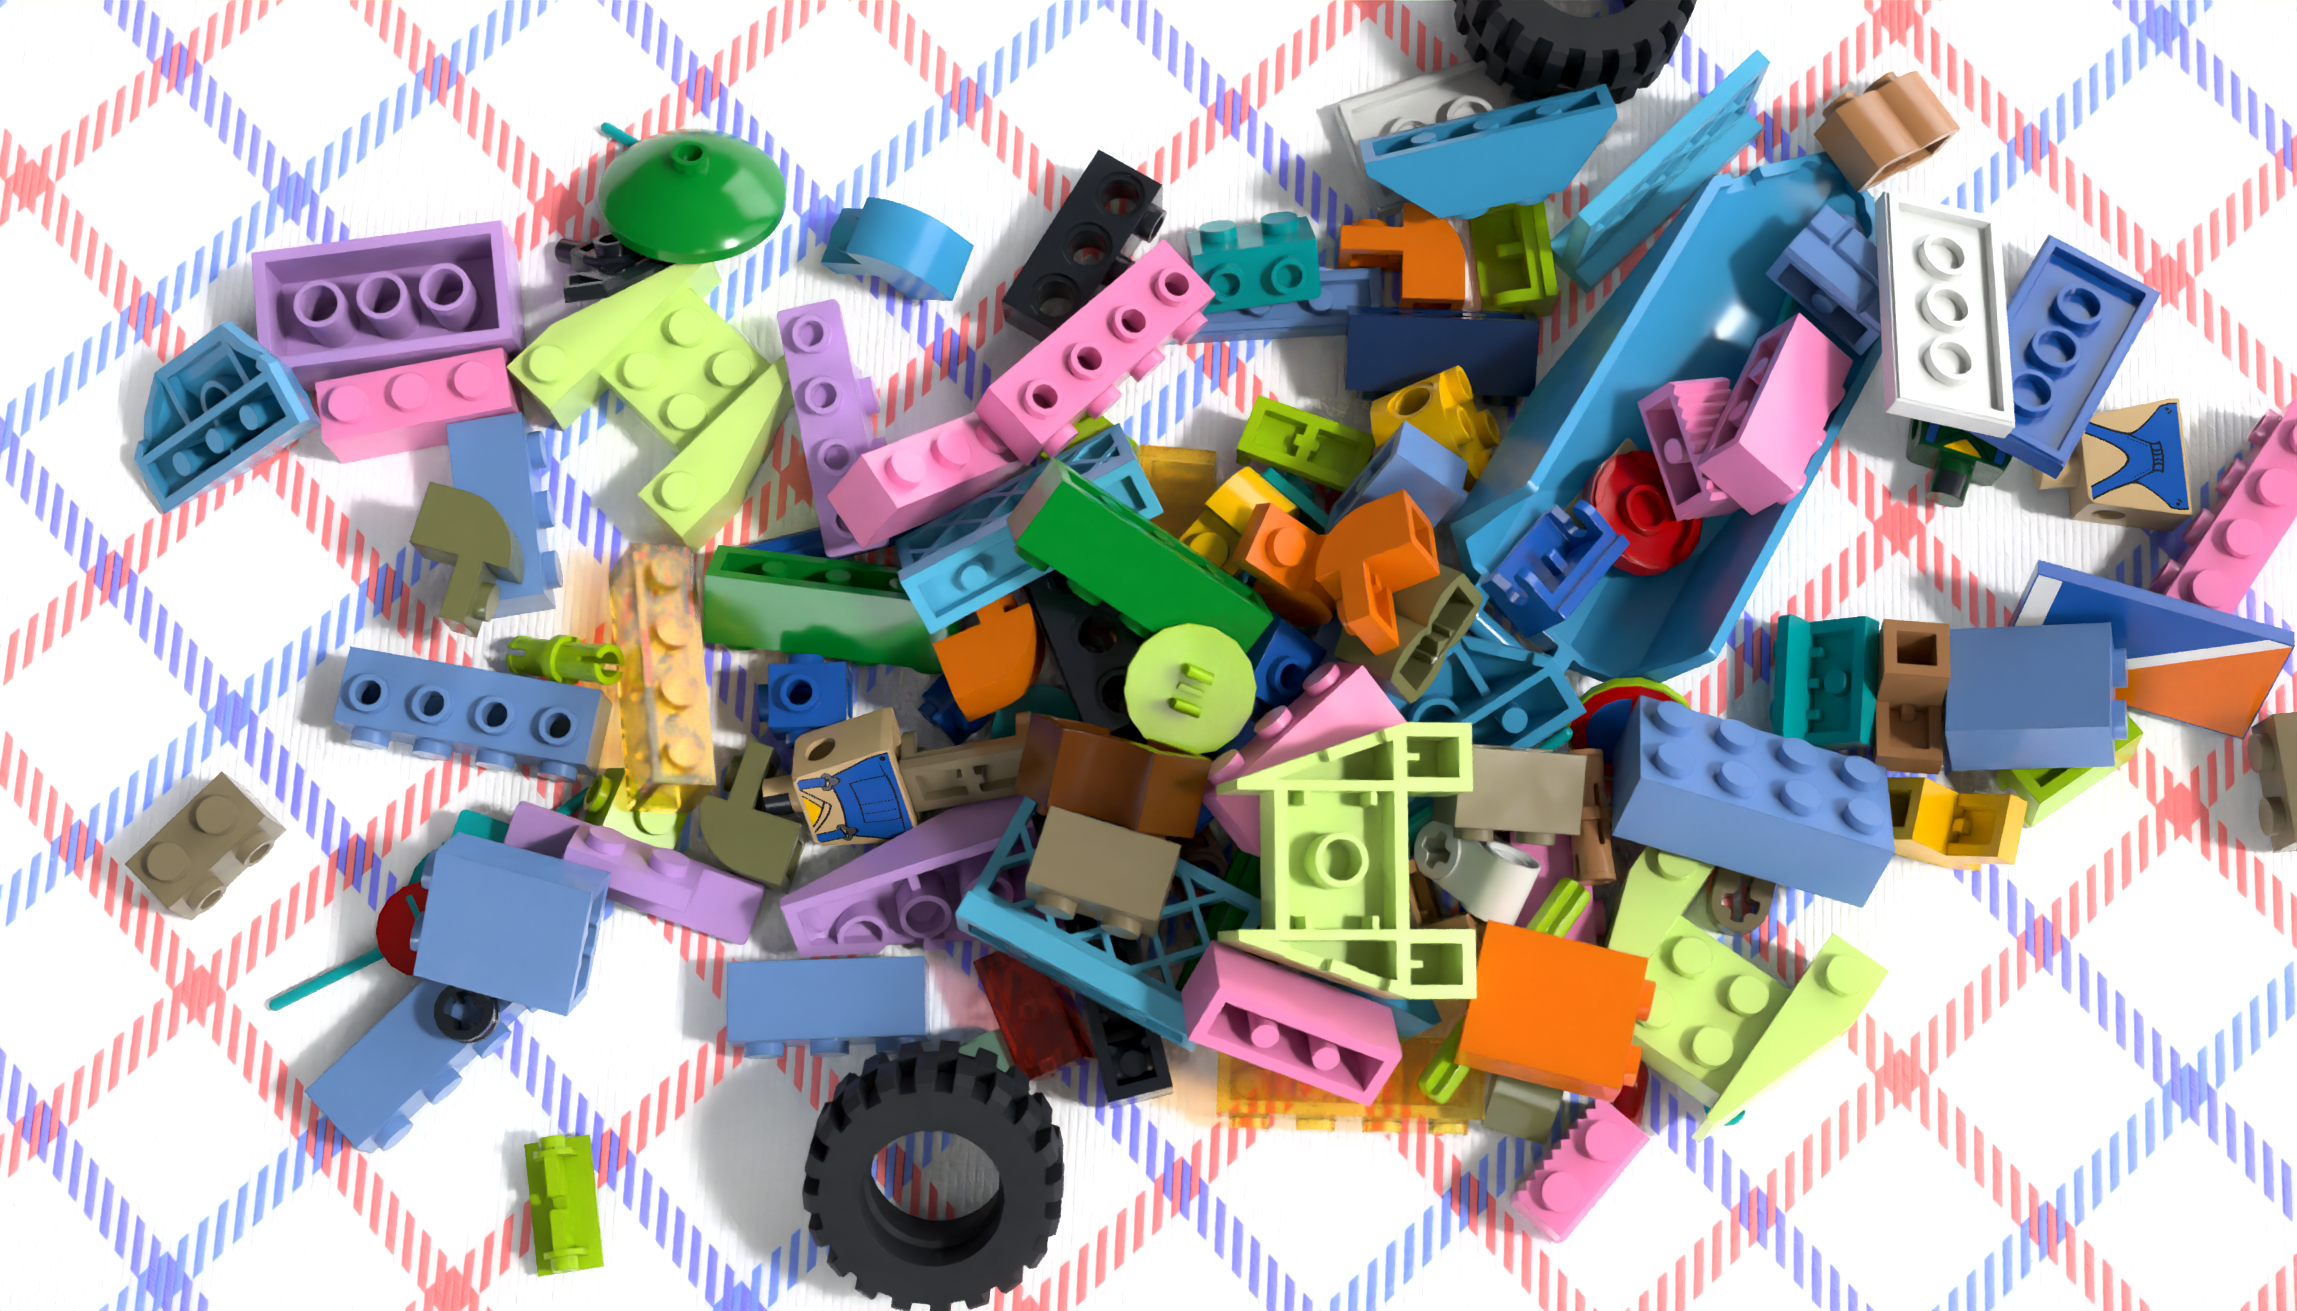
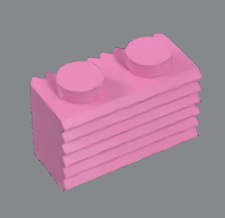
[1637,377,1742,522]
[1509,1099,1650,1245]

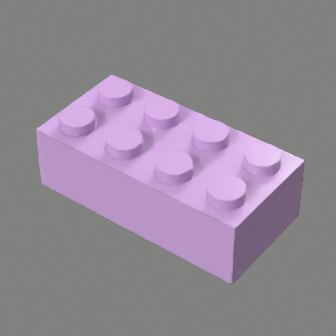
[251,220,527,392]

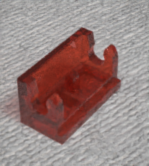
[973,950,1097,1082]

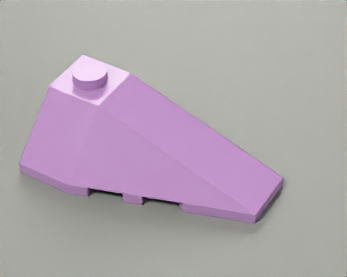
[779,795,1065,957]

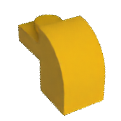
[1179,466,1300,577]
[1887,777,2028,871]

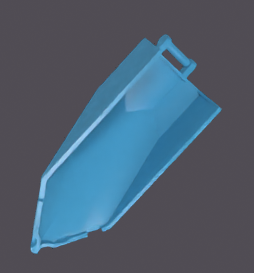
[1450,151,1882,683]

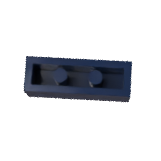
[1343,305,1540,406]

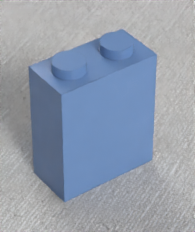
[1945,622,2128,771]
[410,832,611,1017]

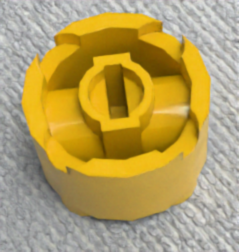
[1370,365,1501,495]

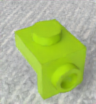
[583,768,695,850]

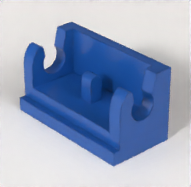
[1481,500,1630,639]

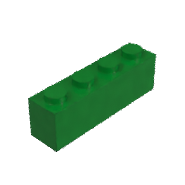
[1006,457,1274,654]
[703,545,968,675]

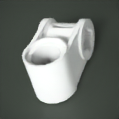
[1414,821,1541,926]

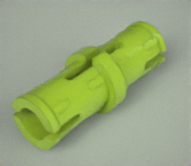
[505,634,625,685]

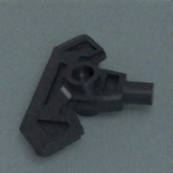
[555,232,675,303]

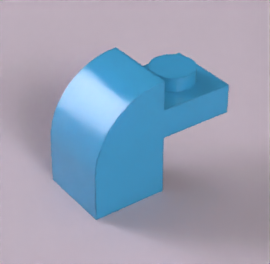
[820,197,974,301]

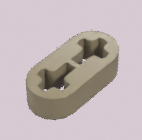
[1706,866,1776,937]

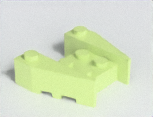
[506,262,795,556]
[1216,722,1477,999]
[1602,846,1889,1143]

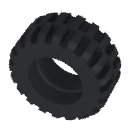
[1453,0,1697,104]
[802,1040,1065,1311]

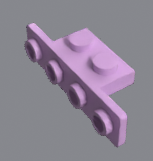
[777,299,889,559]
[503,801,765,945]

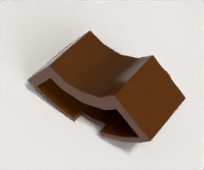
[1014,713,1212,841]

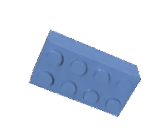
[1612,695,1895,908]

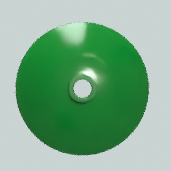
[598,128,786,264]

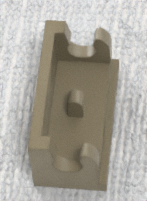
[899,711,1031,812]

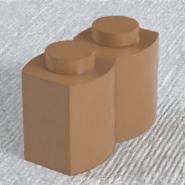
[1813,71,1961,193]

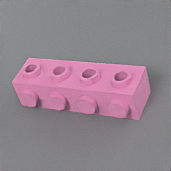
[974,239,1216,466]
[2148,397,2297,614]

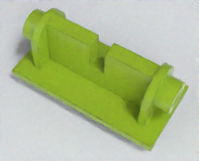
[524,1134,605,1277]

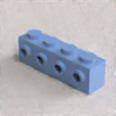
[332,646,613,783]

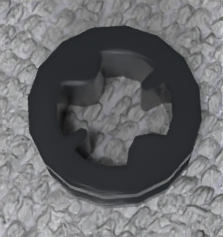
[434,985,500,1044]

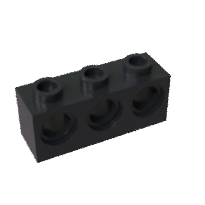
[1002,149,1167,342]
[1025,570,1147,739]
[1064,913,1173,1110]

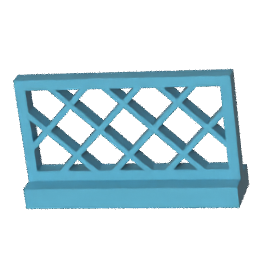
[1550,49,1771,295]
[895,423,1164,634]
[955,796,1261,1053]

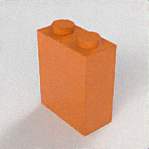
[1453,919,1656,1103]

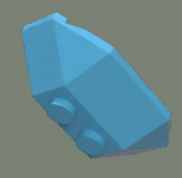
[1359,84,1618,220]
[134,321,322,514]
[1383,635,1587,820]

